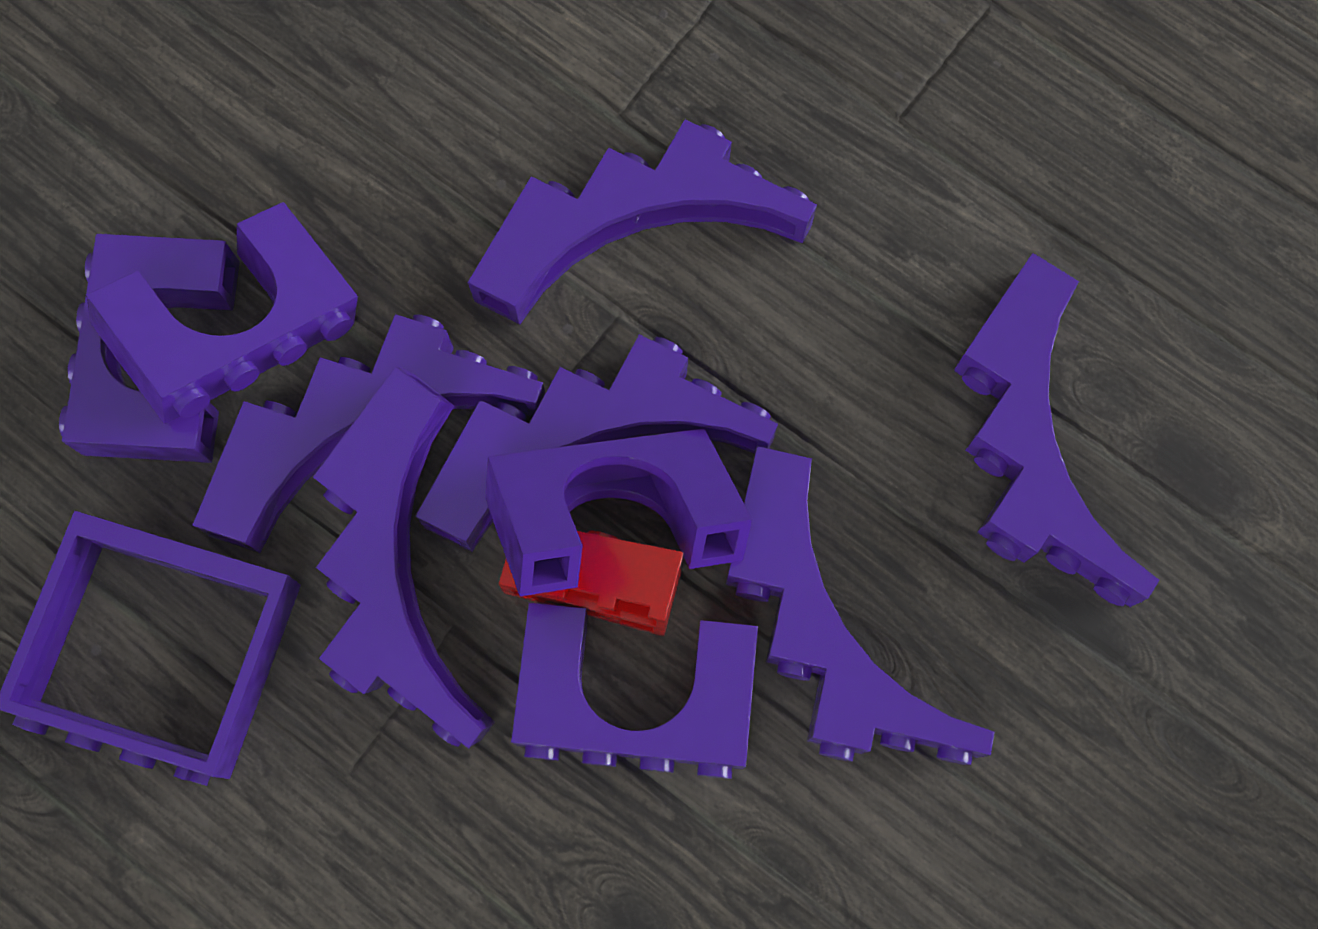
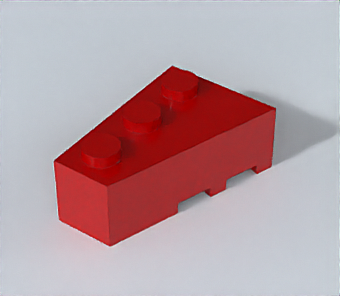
[499,530,684,637]

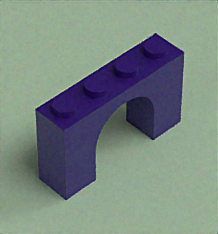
[86,202,358,424]
[59,234,240,463]
[485,428,752,597]
[511,603,758,779]

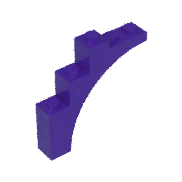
[468,119,817,325]
[954,253,1159,607]
[193,314,546,553]
[416,334,778,552]
[313,366,495,749]
[726,446,995,765]

